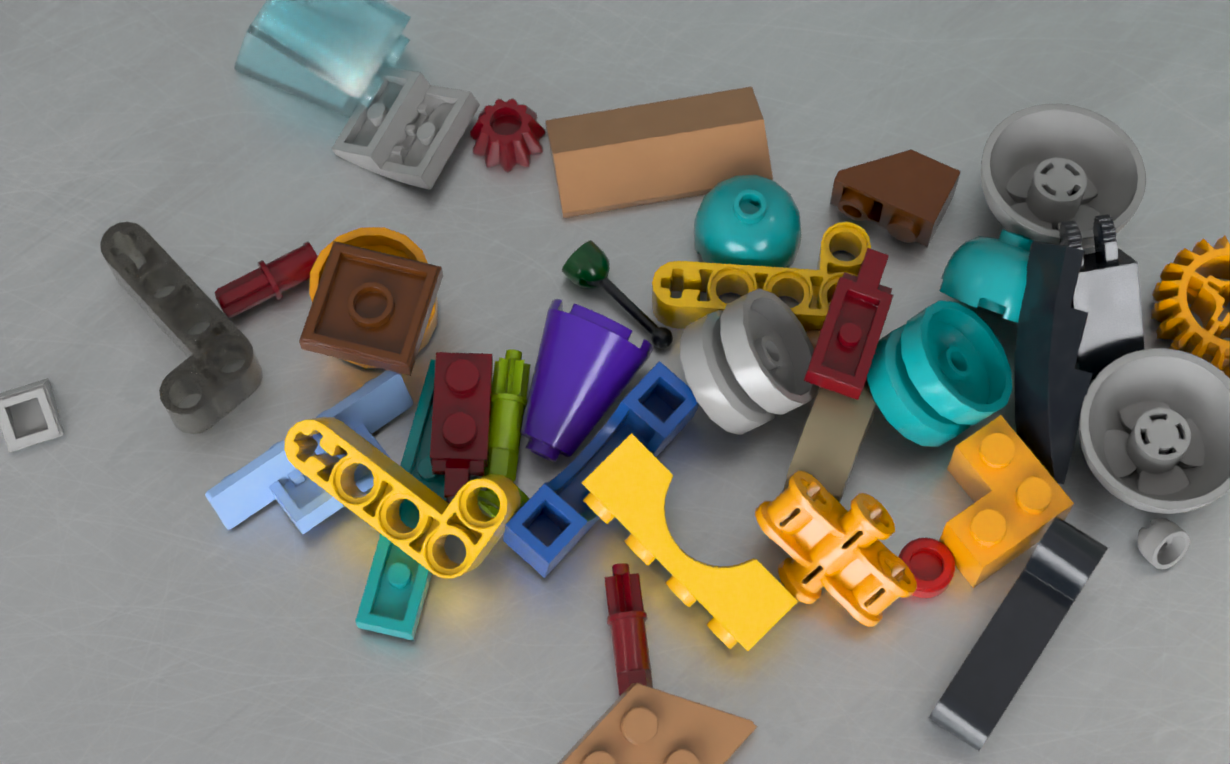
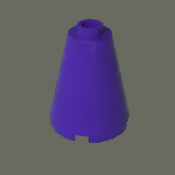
[520,299,654,463]

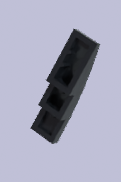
[1014,241,1092,485]

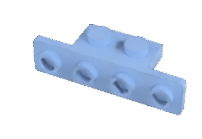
[205,370,413,535]

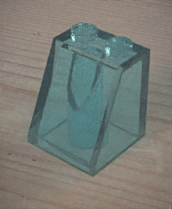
[234,0,411,118]

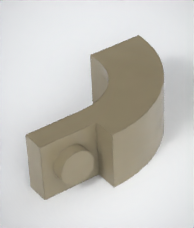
[780,378,877,525]

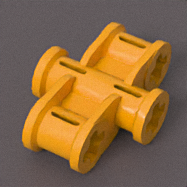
[755,471,917,627]

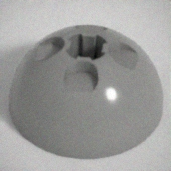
[981,104,1146,250]
[1079,348,1230,514]

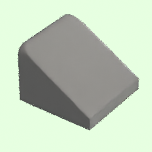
[0,378,64,453]

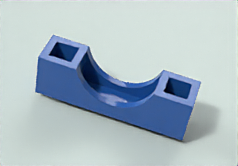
[503,361,699,578]

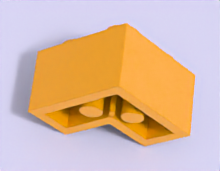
[939,415,1074,588]

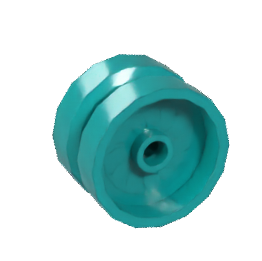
[867,300,1013,447]

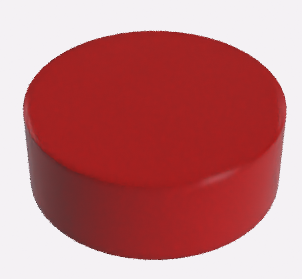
[899,538,955,598]

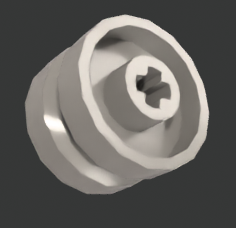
[680,289,819,435]

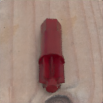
[605,563,653,697]

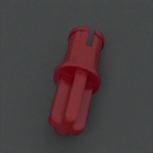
[215,242,318,318]

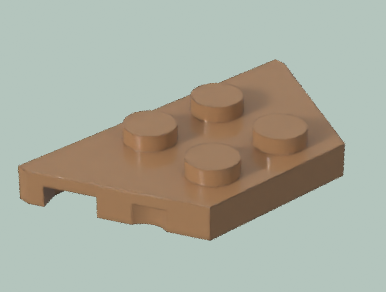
[557,683,757,764]

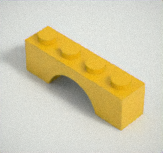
[582,433,798,651]

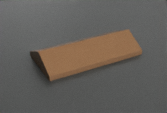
[545,87,773,218]

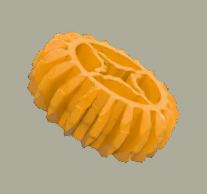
[1151,235,1230,379]

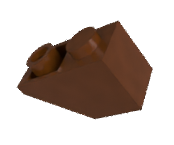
[830,150,961,247]

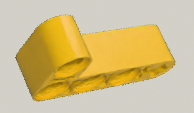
[652,222,871,331]
[284,417,521,579]

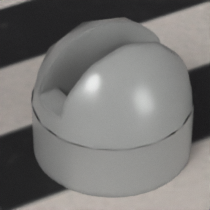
[1137,518,1190,569]

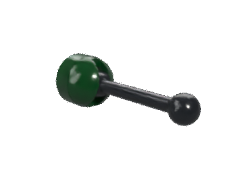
[562,240,673,349]

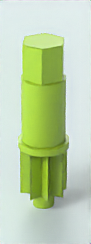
[482,349,531,482]

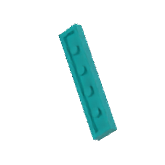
[355,359,446,641]

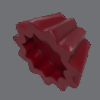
[470,98,546,172]

